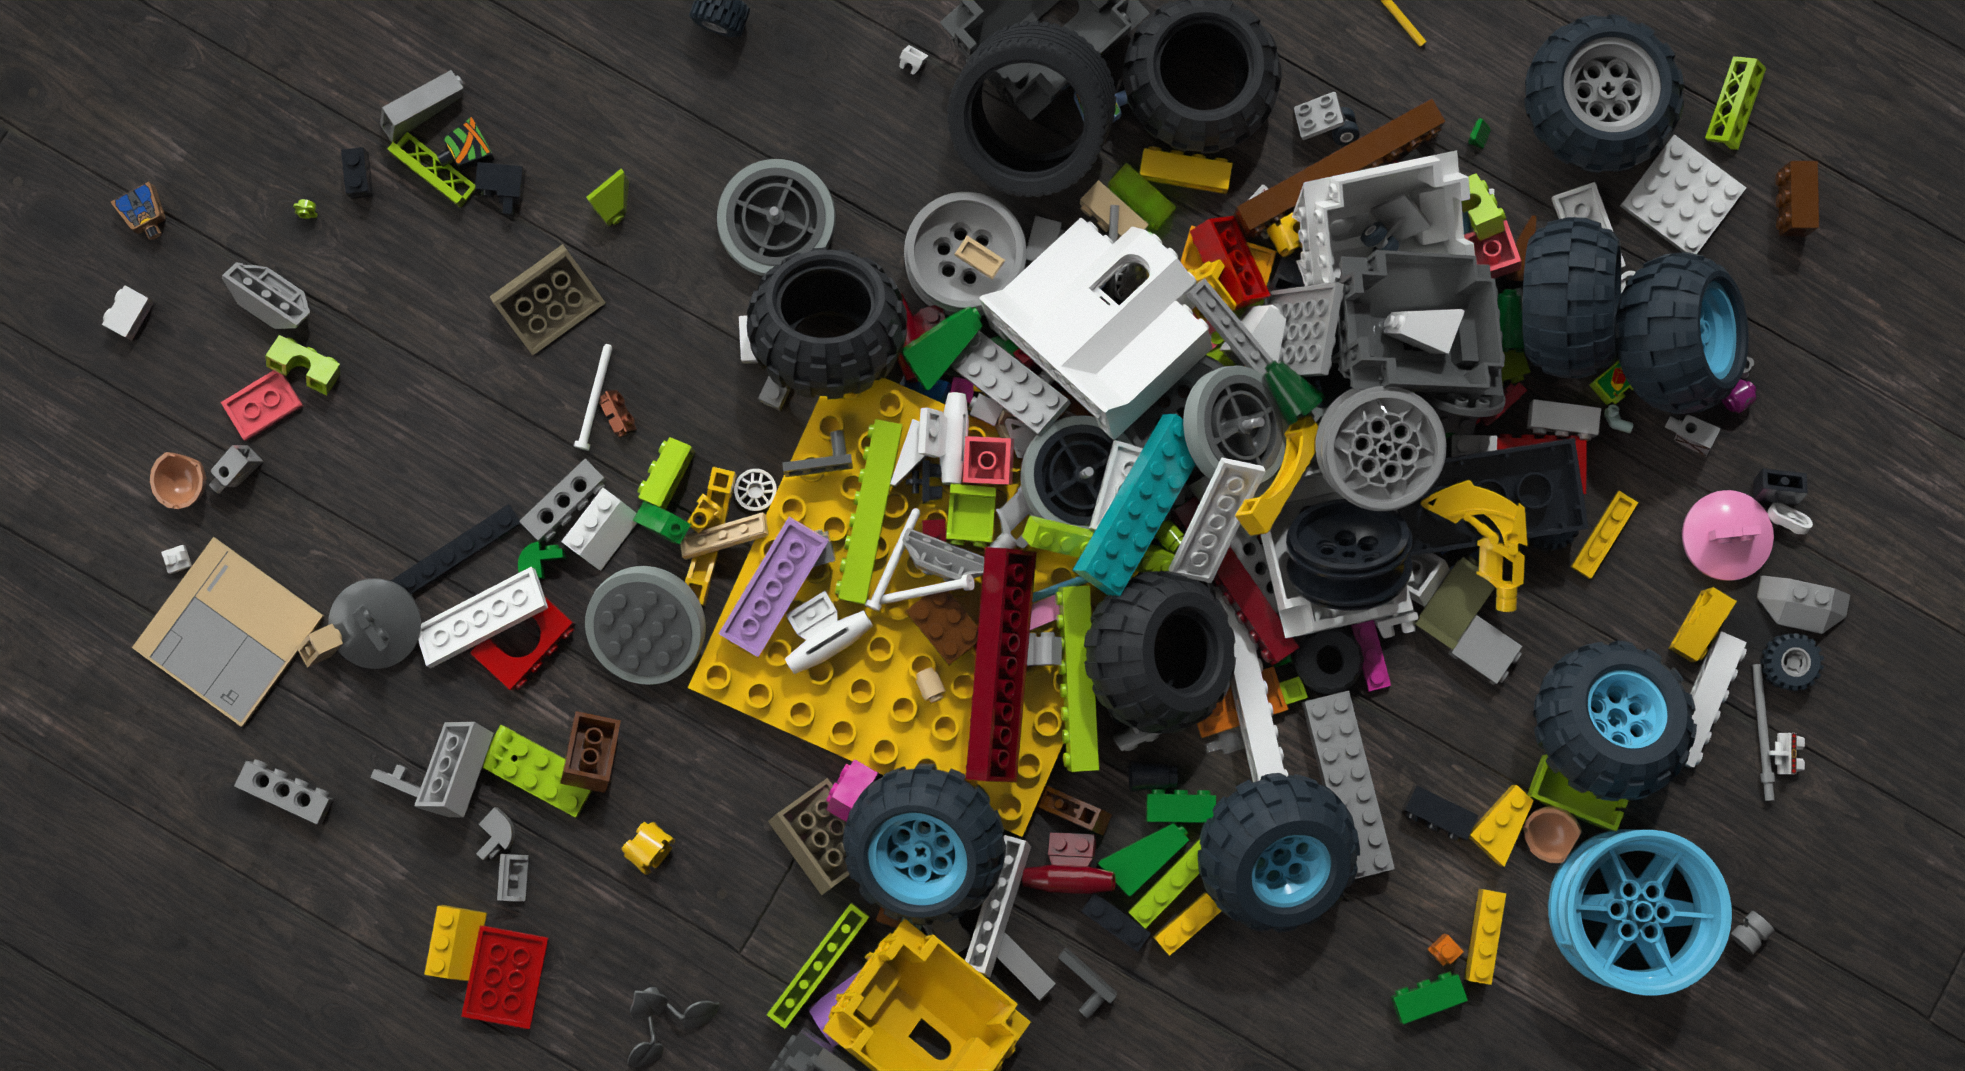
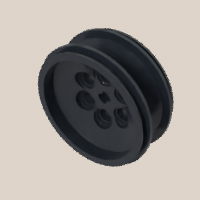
[1286,499,1412,611]

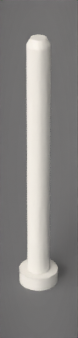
[574,344,612,451]
[865,508,920,612]
[879,574,974,605]

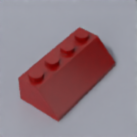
[1190,216,1271,311]

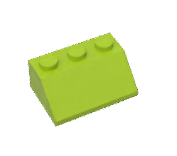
[637,437,696,510]

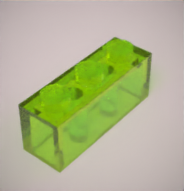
[1107,163,1176,231]

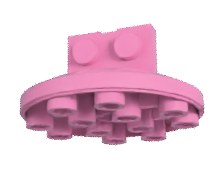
[1682,490,1774,581]

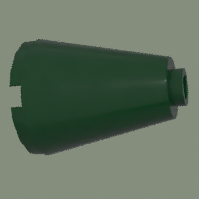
[1497,289,1525,352]
[1264,360,1325,425]

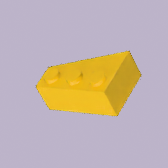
[1668,587,1737,662]
[1469,785,1534,867]

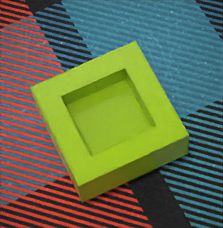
[1280,677,1308,705]

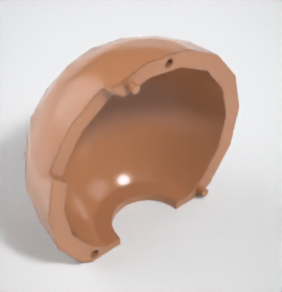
[150,452,206,509]
[1523,806,1582,863]

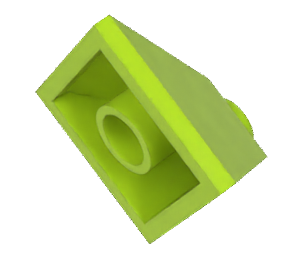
[586,169,629,226]

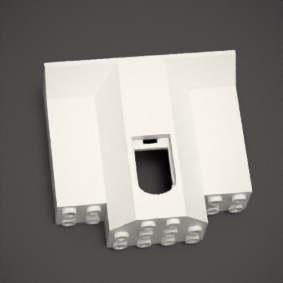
[979,218,1212,440]

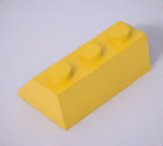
[424,905,487,981]

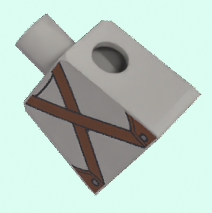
[1665,415,1720,457]

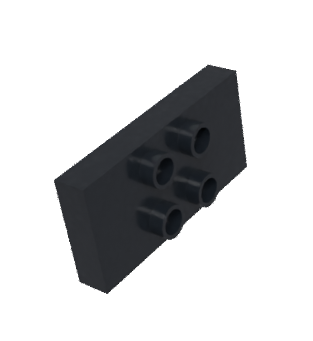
[1390,438,1589,556]

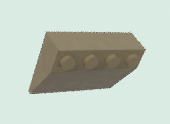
[490,244,605,355]
[768,778,849,895]

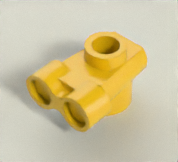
[687,494,724,534]

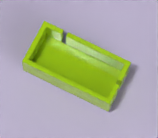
[1527,754,1629,832]

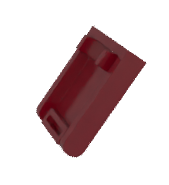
[1475,382,1527,431]

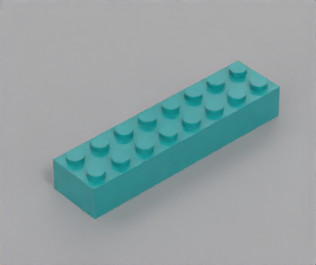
[1073,414,1196,596]

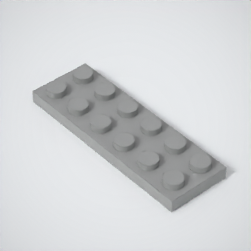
[950,331,1071,437]

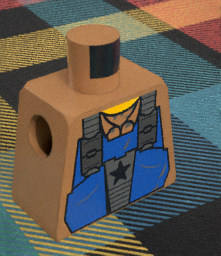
[111,182,166,240]

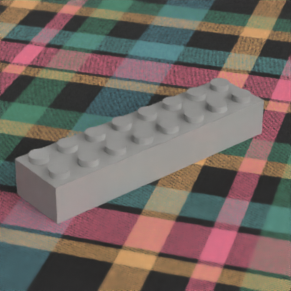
[1302,691,1395,879]

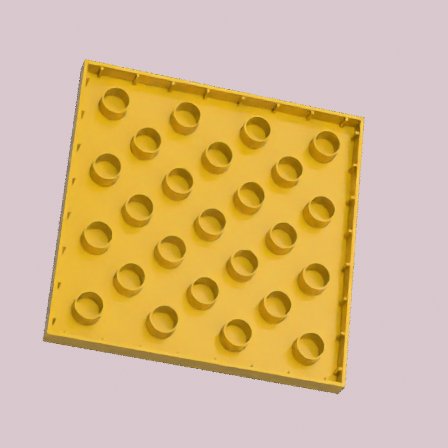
[688,378,1154,837]

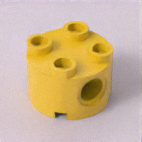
[1266,213,1302,257]
[621,822,675,875]

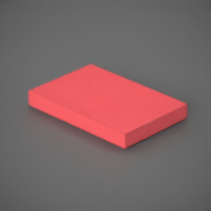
[221,370,303,441]

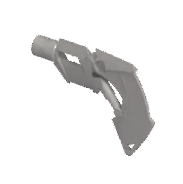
[988,418,1037,549]

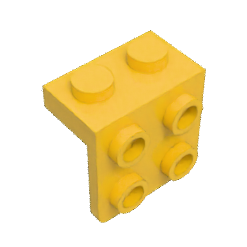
[1188,259,1237,322]

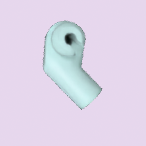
[1604,404,1633,433]

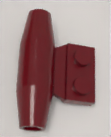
[897,293,946,383]
[1022,833,1116,894]

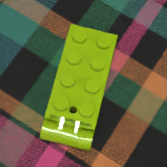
[483,725,592,818]

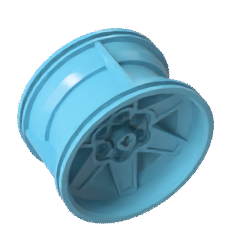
[1548,829,1732,995]

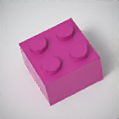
[826,759,878,822]

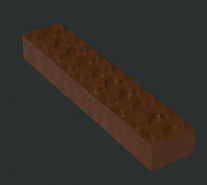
[1233,99,1446,239]

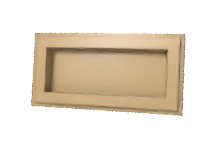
[955,236,1005,280]

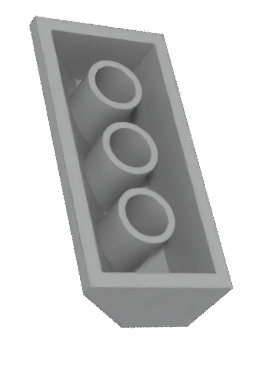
[414,722,494,817]

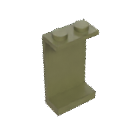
[1415,555,1495,650]

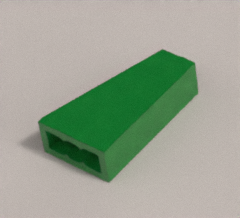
[901,306,983,391]
[632,501,691,544]
[1098,823,1189,897]

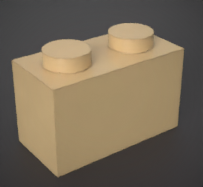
[297,624,343,668]

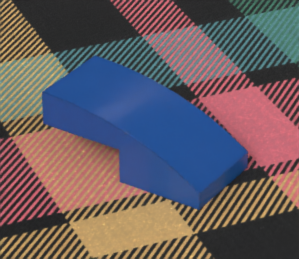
[900,376,952,404]

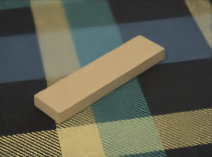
[681,512,769,560]

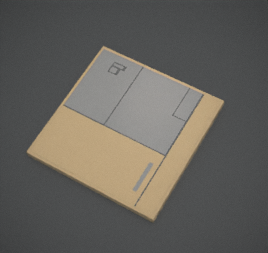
[132,537,324,727]

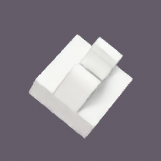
[900,45,928,74]
[161,545,192,574]

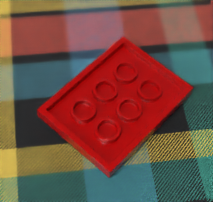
[461,925,548,1029]

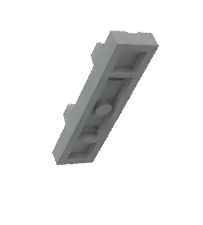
[370,765,421,797]

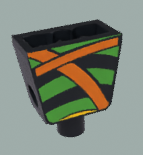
[436,117,494,170]

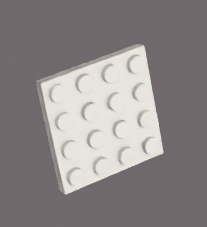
[1620,135,1746,254]

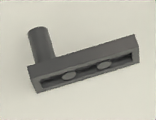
[782,430,853,477]
[1058,947,1117,1019]

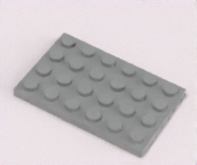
[1263,282,1344,377]

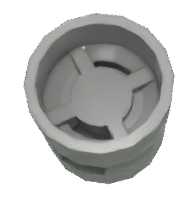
[1730,911,1775,955]

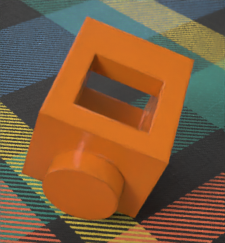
[1427,934,1464,966]

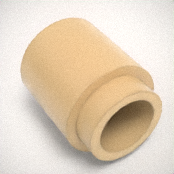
[916,667,946,703]

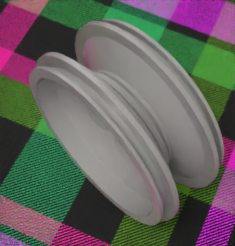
[904,192,1026,316]
[1315,386,1446,511]

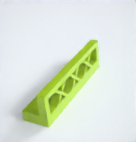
[1705,56,1766,150]
[387,132,476,208]

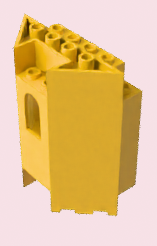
[823,919,1031,1071]

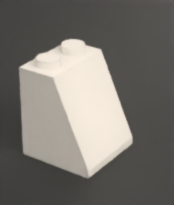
[1220,305,1286,366]
[1383,309,1465,354]

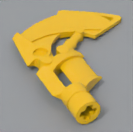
[1421,480,1527,612]

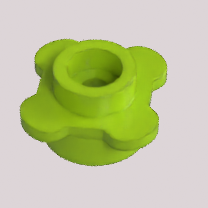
[293,199,318,219]

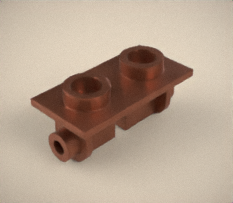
[599,390,637,438]

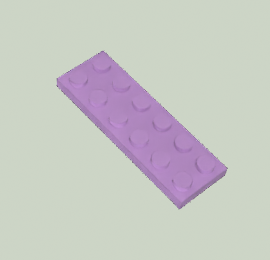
[719,516,829,657]

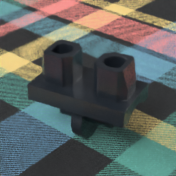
[906,460,942,504]

